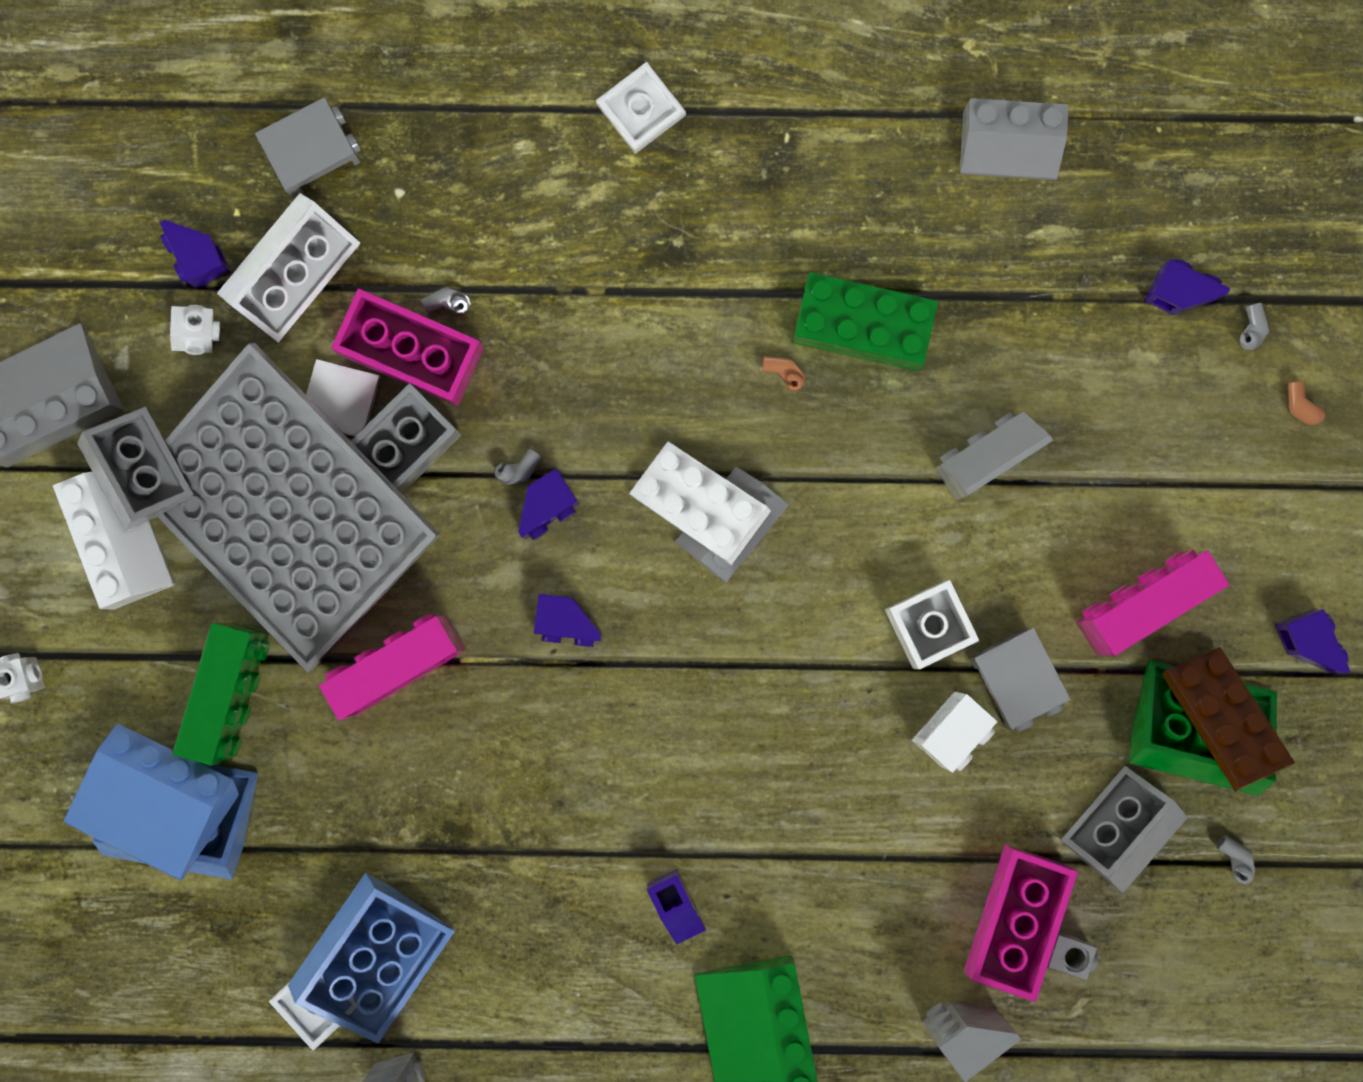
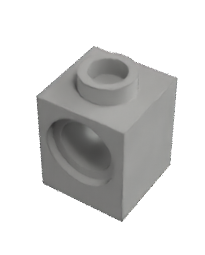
[1047,931,1098,980]

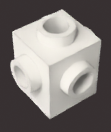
[170,305,220,355]
[0,653,45,704]

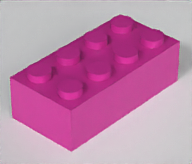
[331,288,484,407]
[1075,549,1230,656]
[318,614,466,721]
[964,844,1078,1002]

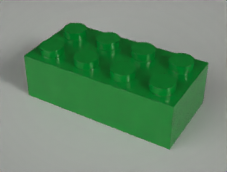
[792,272,938,372]
[172,623,270,766]

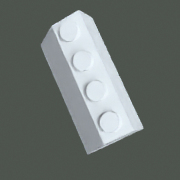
[217,193,360,343]
[53,471,175,610]

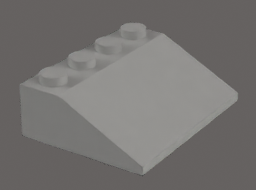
[0,323,124,468]

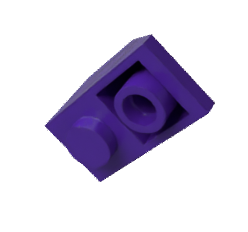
[159,220,232,289]
[1144,259,1230,315]
[518,468,579,540]
[534,594,602,647]
[1274,609,1350,674]
[647,869,706,945]

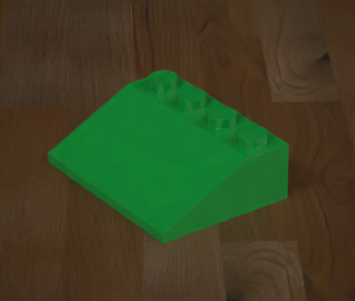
[1129,659,1277,796]
[695,955,818,1082]

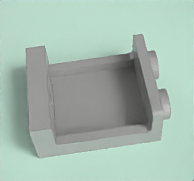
[255,97,361,199]
[968,628,1071,732]

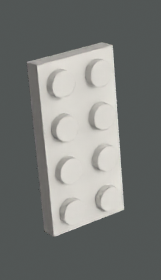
[629,442,771,565]

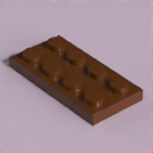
[1162,647,1295,792]

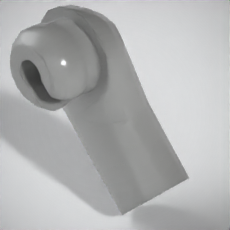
[421,287,470,314]
[1239,303,1269,350]
[495,449,543,485]
[1216,835,1255,884]

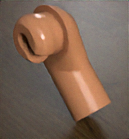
[762,355,805,391]
[1288,382,1325,425]

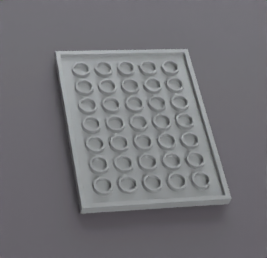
[158,343,441,673]

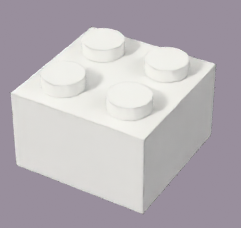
[884,580,979,670]
[911,692,998,773]

